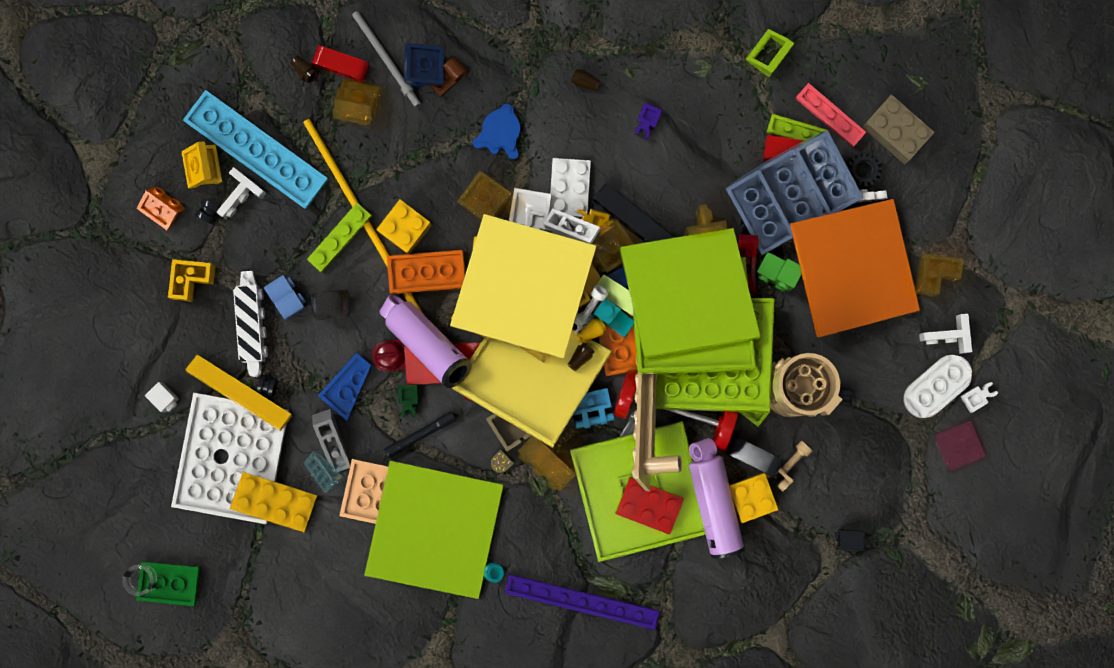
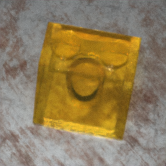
[333,79,381,126]

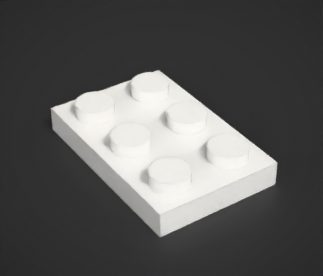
[549,158,591,218]

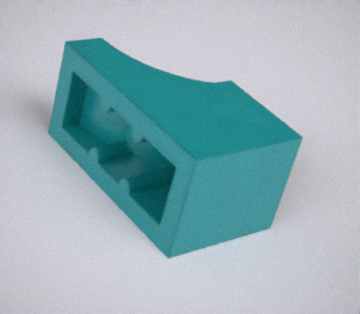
[593,298,634,338]

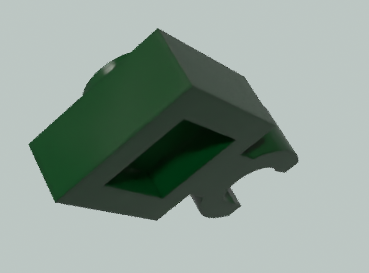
[398,385,418,418]

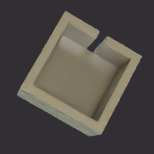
[486,414,532,451]

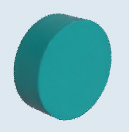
[484,563,504,583]

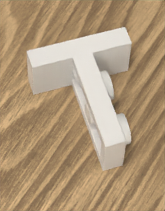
[217,167,266,219]
[919,314,972,354]

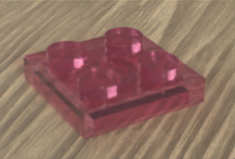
[934,421,986,471]

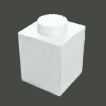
[145,382,179,412]

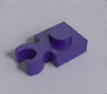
[635,103,662,139]

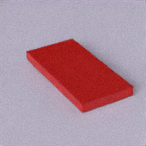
[404,341,481,385]

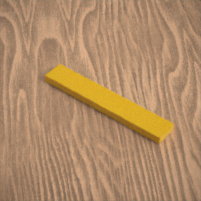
[185,355,292,431]

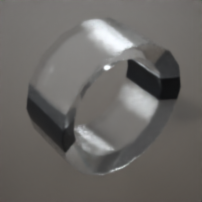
[122,564,157,596]

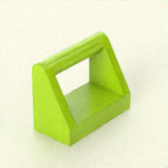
[745,29,794,77]

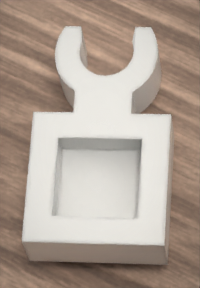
[854,189,887,204]
[960,382,998,413]

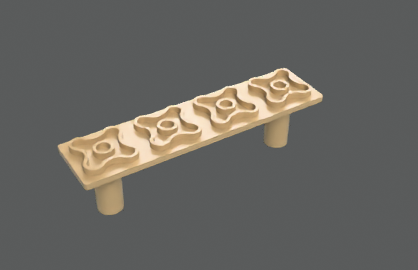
[632,360,682,491]

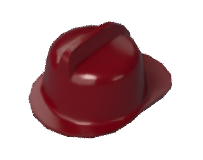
[371,339,406,371]

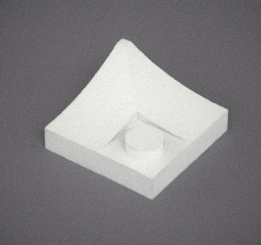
[509,188,552,230]

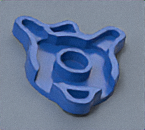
[472,104,520,160]

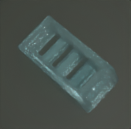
[304,450,342,493]

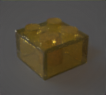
[457,170,511,221]
[592,218,634,273]

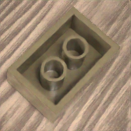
[862,94,934,165]

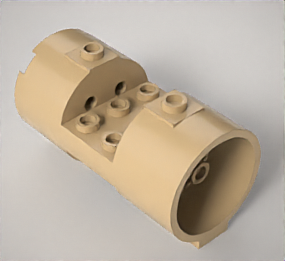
[770,353,843,417]

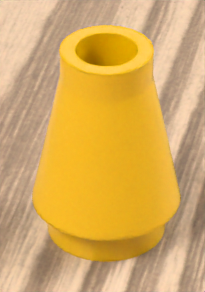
[577,318,606,343]

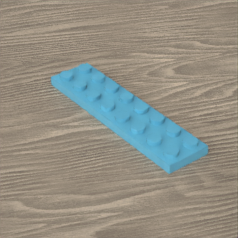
[183,90,329,209]

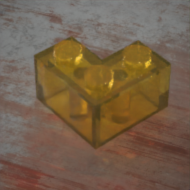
[915,254,964,297]

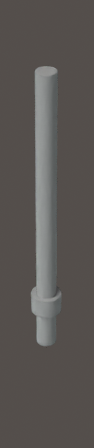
[352,11,421,107]

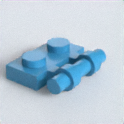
[574,388,614,429]

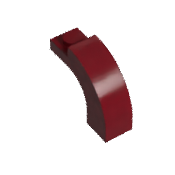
[737,235,759,298]

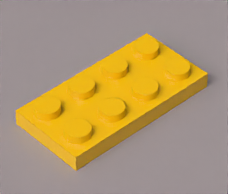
[229,471,317,532]

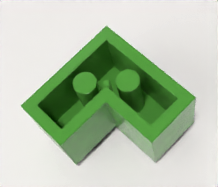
[755,252,802,293]

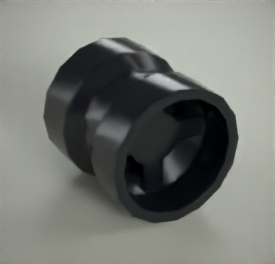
[194,199,220,225]

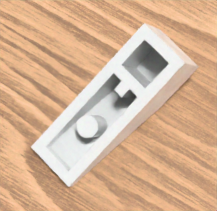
[543,209,601,244]

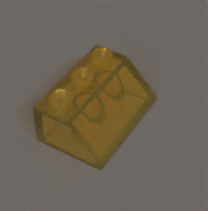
[518,436,576,491]

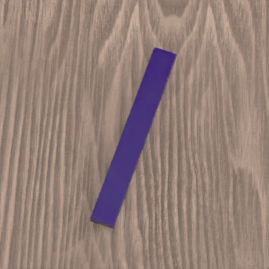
[505,574,660,630]

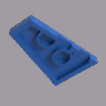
[318,352,371,421]

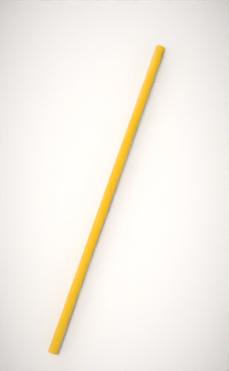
[303,119,424,315]

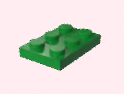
[136,561,200,606]

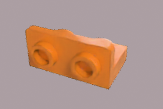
[136,187,185,230]

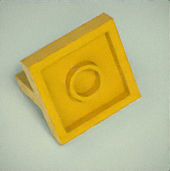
[182,142,222,189]

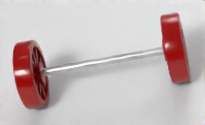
[614,370,738,451]

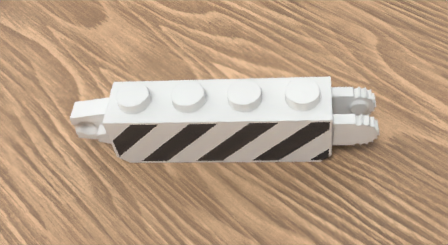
[233,271,268,378]

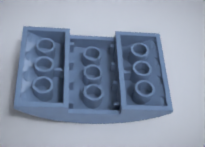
[725,130,863,255]

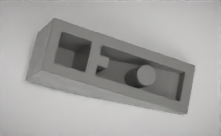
[312,409,351,473]

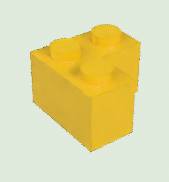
[168,259,216,302]

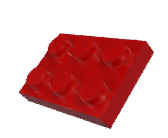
[615,477,684,535]

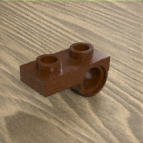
[430,57,469,97]

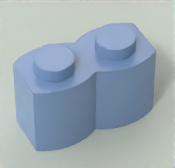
[264,275,306,320]

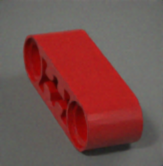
[312,46,370,82]

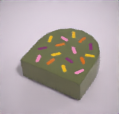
[491,450,514,473]

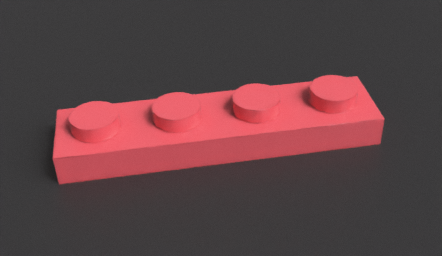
[795,83,866,148]

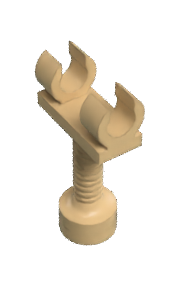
[765,441,813,491]

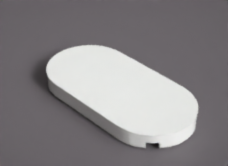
[904,355,972,418]

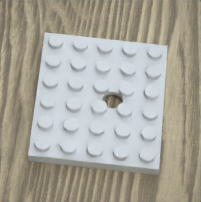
[171,393,289,524]

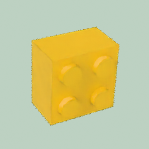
[376,199,432,254]
[729,473,778,523]

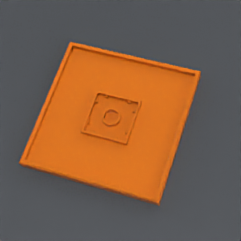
[790,199,920,337]

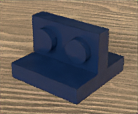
[404,43,444,88]

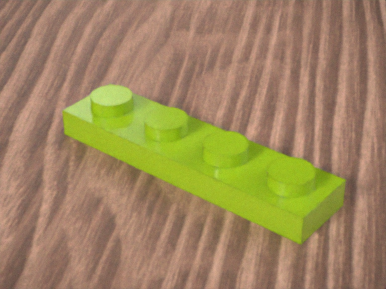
[307,203,372,273]

